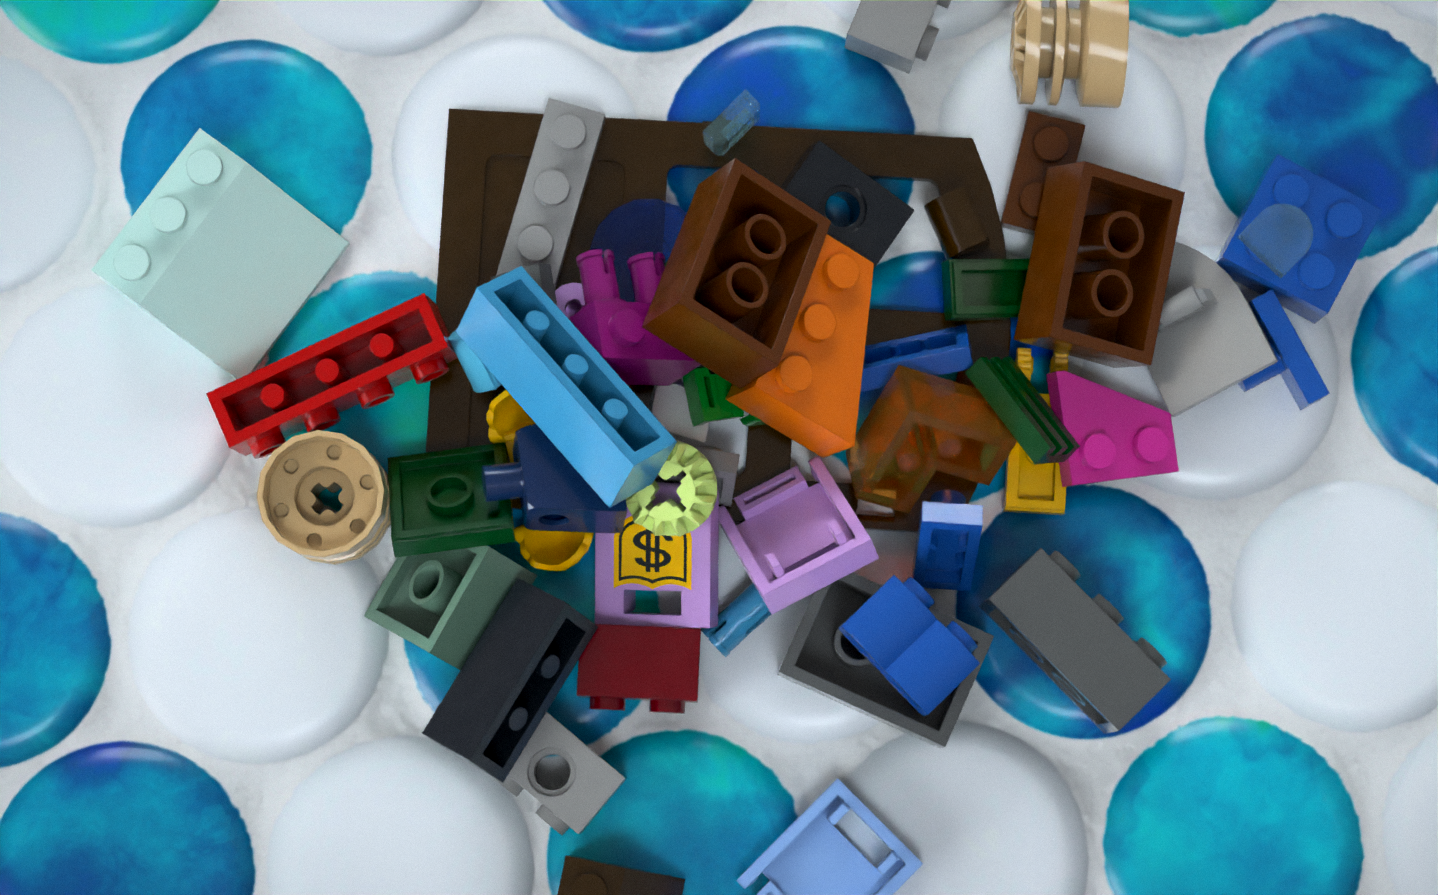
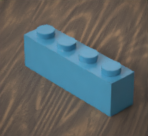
[456,266,677,508]

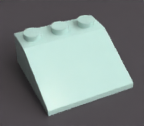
[92,128,350,379]

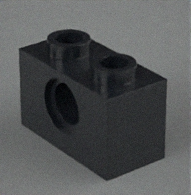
[780,140,914,268]

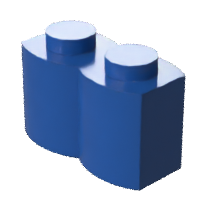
[838,575,980,716]

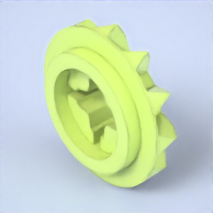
[626,441,718,537]

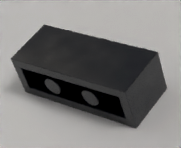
[422,578,598,783]

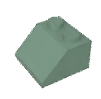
[364,546,537,670]

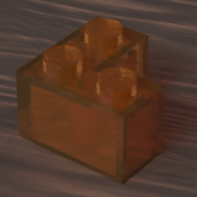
[845,365,1017,514]

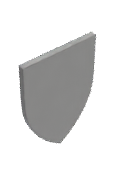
[1147,242,1278,417]

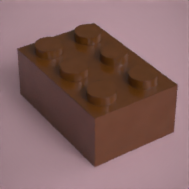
[642,158,831,389]
[1014,161,1185,368]

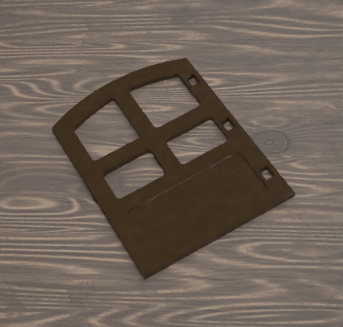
[426,109,1011,533]

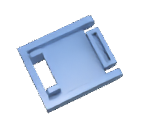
[736,778,923,895]

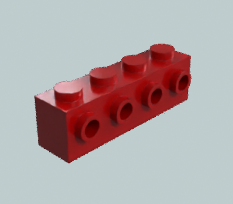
[206,293,457,459]

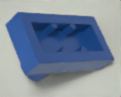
[1238,289,1330,411]
[860,324,973,417]
[912,490,983,591]

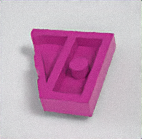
[1046,370,1179,487]

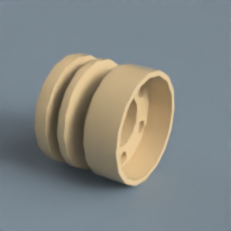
[1010,0,1129,108]
[257,430,391,565]

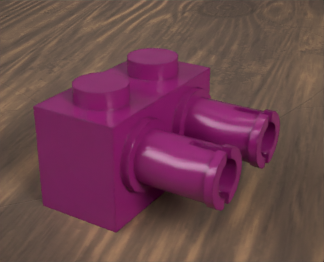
[568,249,701,386]

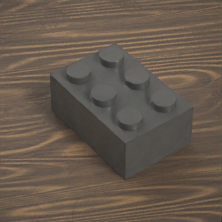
[979,548,1171,734]
[777,572,994,748]

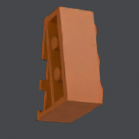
[725,234,874,458]

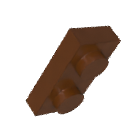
[1000,111,1086,235]

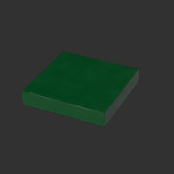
[387,443,515,558]

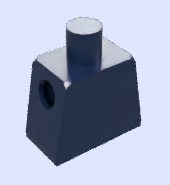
[482,424,627,533]

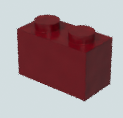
[577,624,701,714]

